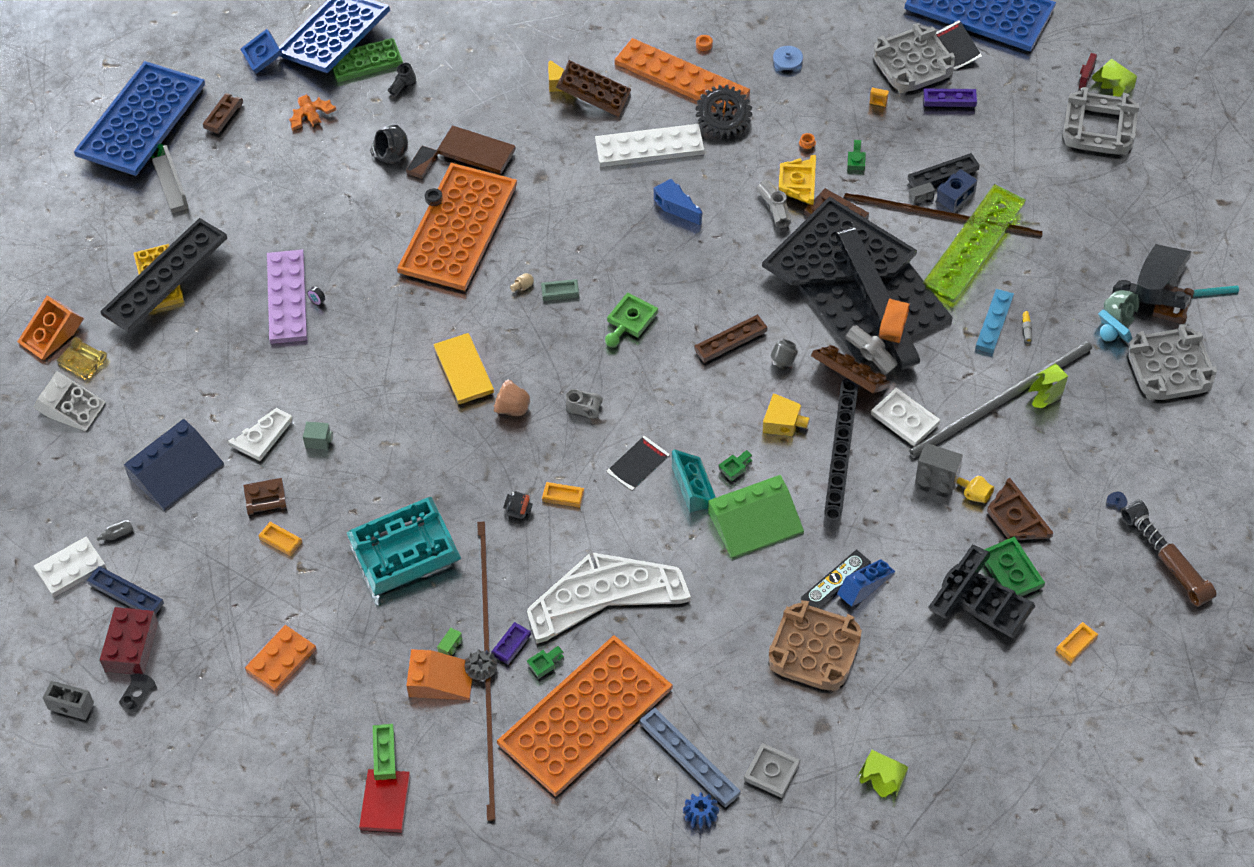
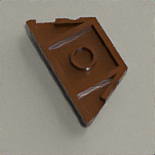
[987,478,1053,540]

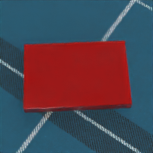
[359,769,410,833]

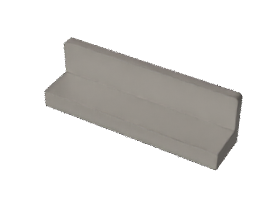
[152,145,189,213]

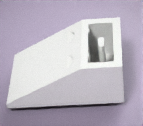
[33,371,106,431]

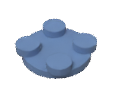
[773,46,803,72]

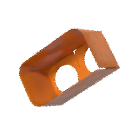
[879,299,910,343]

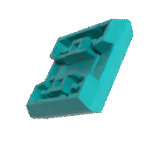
[346,497,461,596]

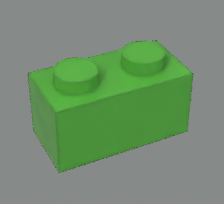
[437,628,463,656]

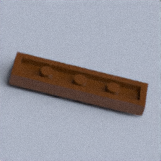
[694,314,768,363]

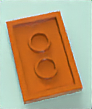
[245,625,317,693]

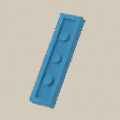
[975,289,1014,354]

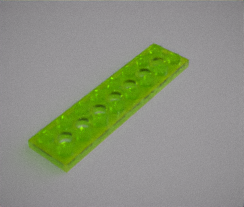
[923,184,1026,303]

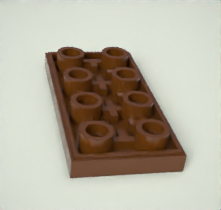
[556,60,631,117]
[437,125,516,174]
[811,345,890,393]

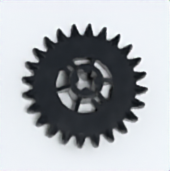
[695,85,753,139]

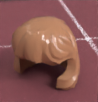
[493,380,531,416]

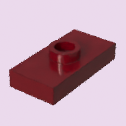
[1079,53,1097,89]

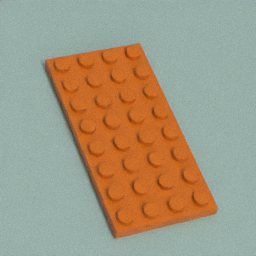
[397,163,517,291]
[497,635,673,797]

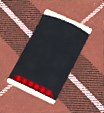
[936,21,982,70]
[607,436,669,490]

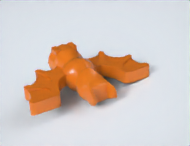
[289,94,337,131]

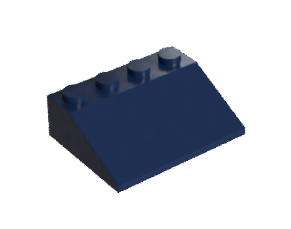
[124,419,224,511]

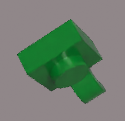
[847,140,866,171]
[718,450,752,481]
[526,646,564,679]

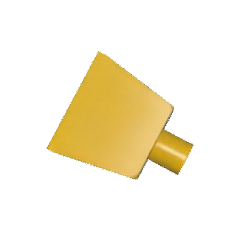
[762,393,810,436]

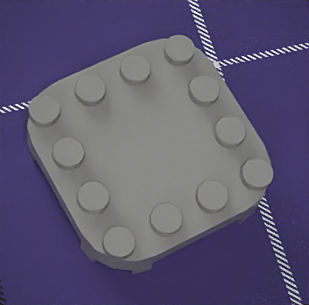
[873,23,955,93]
[1128,324,1217,400]

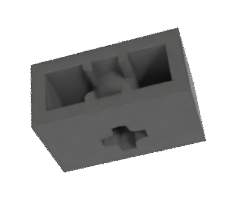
[43,681,94,720]

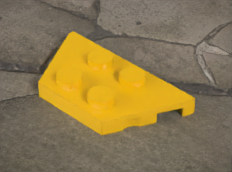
[779,155,816,205]

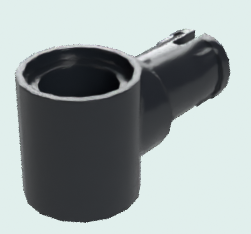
[387,62,416,97]

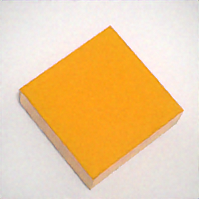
[869,87,889,107]

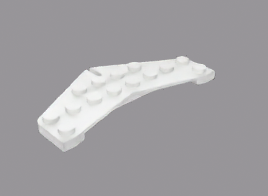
[527,553,691,644]

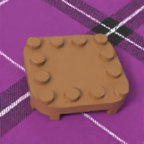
[768,600,862,691]

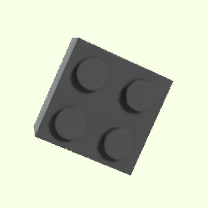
[915,443,963,494]

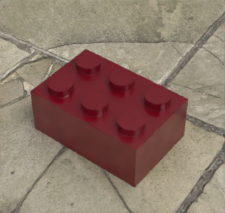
[100,607,158,674]

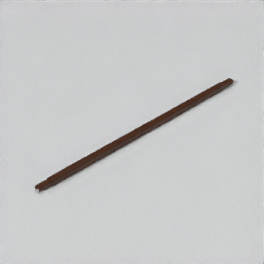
[843,193,1043,237]

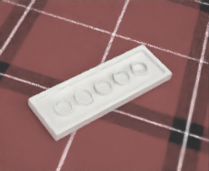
[595,124,704,167]

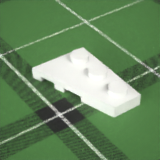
[228,408,293,461]

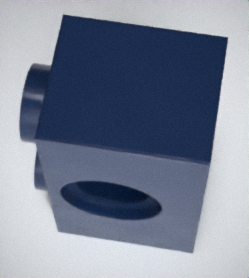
[936,169,977,212]

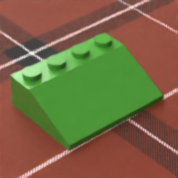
[708,475,804,559]

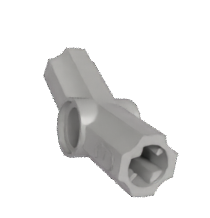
[757,179,791,228]
[846,325,898,375]

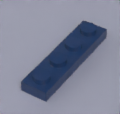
[87,566,164,614]

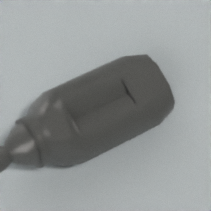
[96,520,134,541]

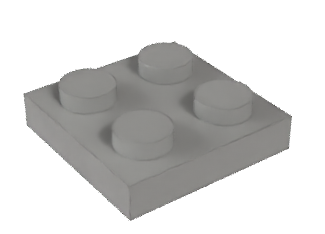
[744,743,800,798]

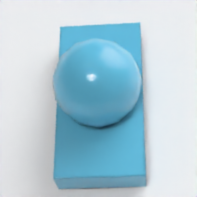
[1098,310,1132,343]

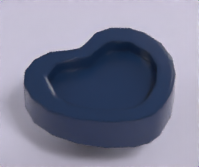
[1106,491,1128,510]

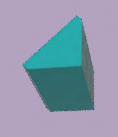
[672,449,716,513]

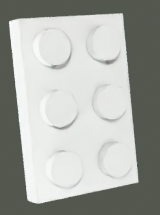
[871,388,940,446]
[34,537,106,598]

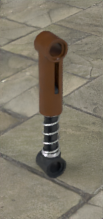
[1121,499,1217,607]

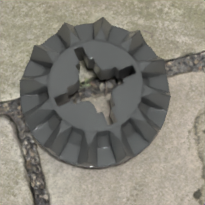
[464,649,497,680]

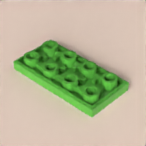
[333,38,403,82]

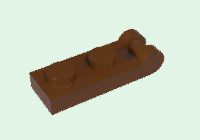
[203,93,243,134]

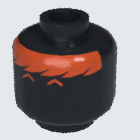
[503,491,533,519]

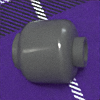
[770,339,798,368]

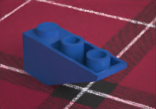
[653,179,703,225]
[837,559,895,607]

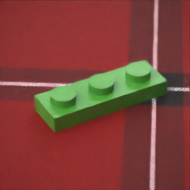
[372,724,396,780]

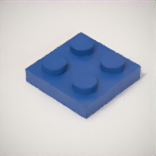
[240,29,283,74]

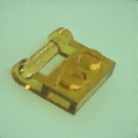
[57,337,107,380]

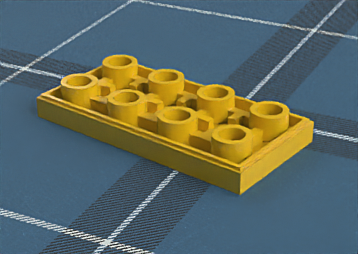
[134,244,184,310]
[433,333,494,404]

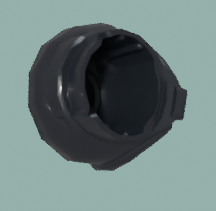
[370,125,408,164]

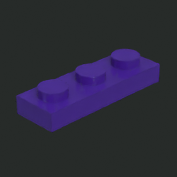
[923,89,977,107]

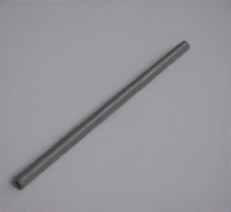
[909,341,1092,458]

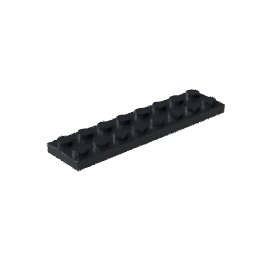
[100,218,228,333]

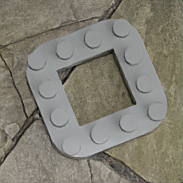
[1063,87,1139,155]

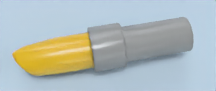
[1022,311,1032,343]

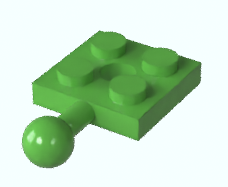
[605,292,658,348]

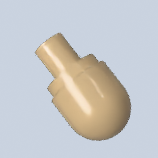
[510,273,534,292]

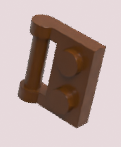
[1153,287,1194,324]
[243,478,287,515]

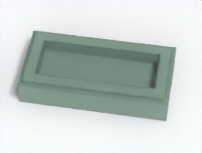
[541,279,579,301]

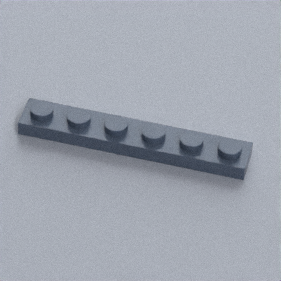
[640,708,741,808]

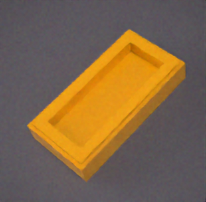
[542,482,584,508]
[258,522,302,556]
[1056,622,1098,663]

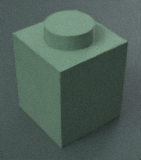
[303,421,333,450]

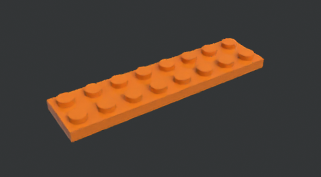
[614,38,750,115]

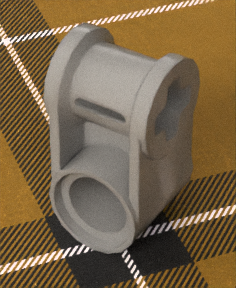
[566,389,603,418]

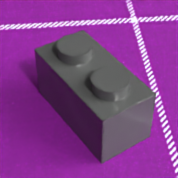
[909,183,935,204]

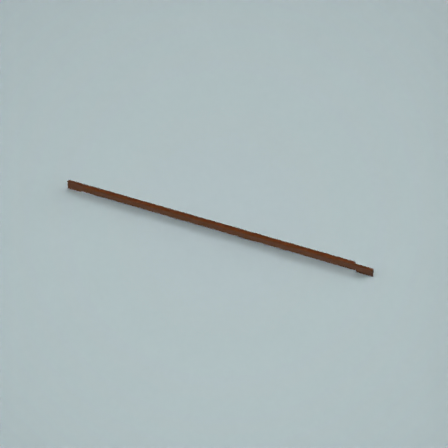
[477,521,495,821]

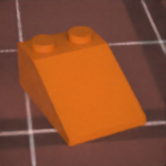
[17,296,84,360]
[406,649,472,700]

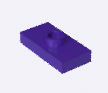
[491,622,531,664]

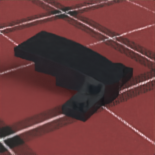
[1112,244,1191,309]
[928,544,1035,638]

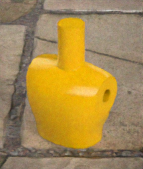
[956,476,994,503]

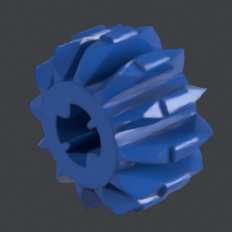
[683,792,719,829]

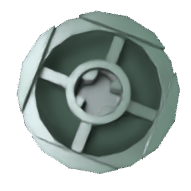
[1104,290,1139,328]

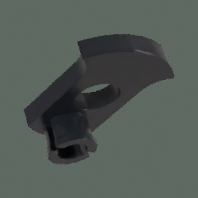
[119,673,157,712]

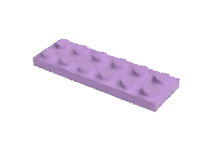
[267,249,307,344]

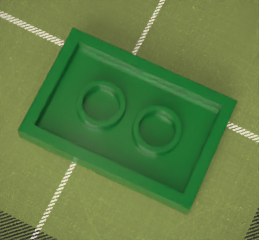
[985,536,1045,597]

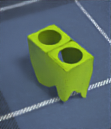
[1091,59,1137,97]
[1028,363,1068,408]
[857,750,908,799]

